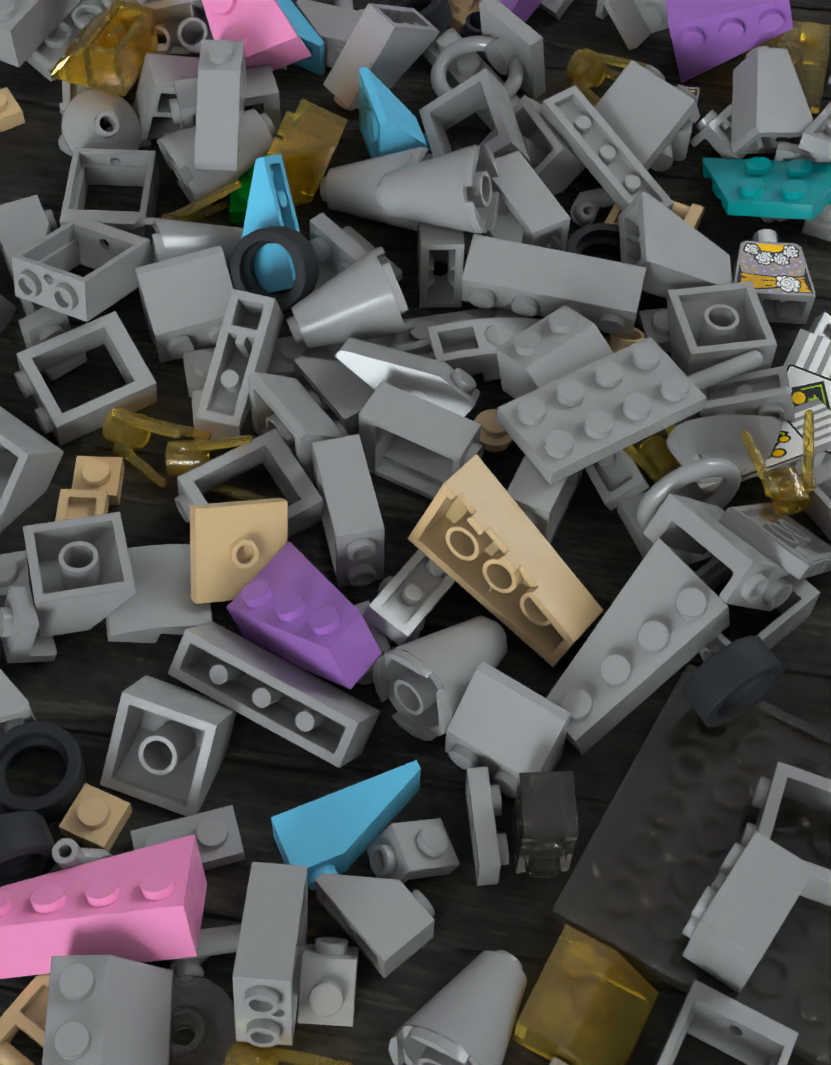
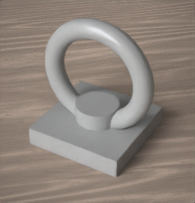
[430,0,546,113]
[617,457,741,572]

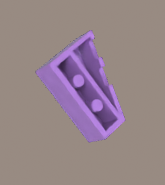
[666,0,793,83]

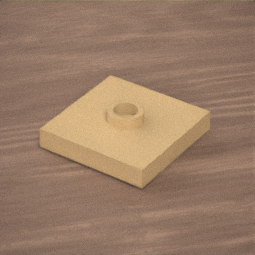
[190,498,288,604]

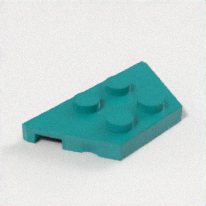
[703,157,831,220]

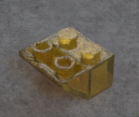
[50,0,158,96]
[267,99,348,206]

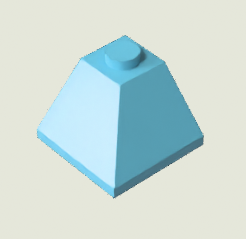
[358,67,432,158]

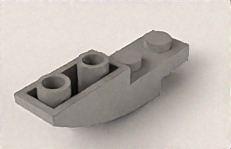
[389,317,542,382]

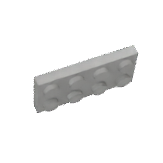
[496,336,707,485]

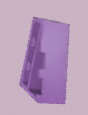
[226,541,382,689]

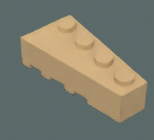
[407,454,603,667]

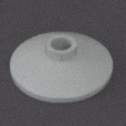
[61,89,141,160]

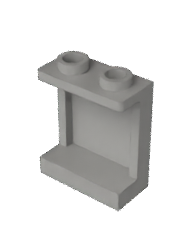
[594,60,700,170]
[643,493,796,611]

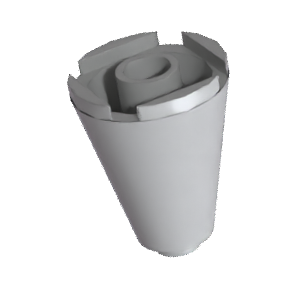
[157,109,277,212]
[376,145,500,234]
[320,147,434,232]
[134,217,243,276]
[286,246,414,348]
[372,616,508,741]
[388,950,527,1065]

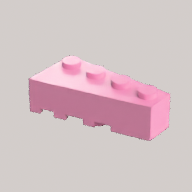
[202,0,312,71]
[0,834,207,979]

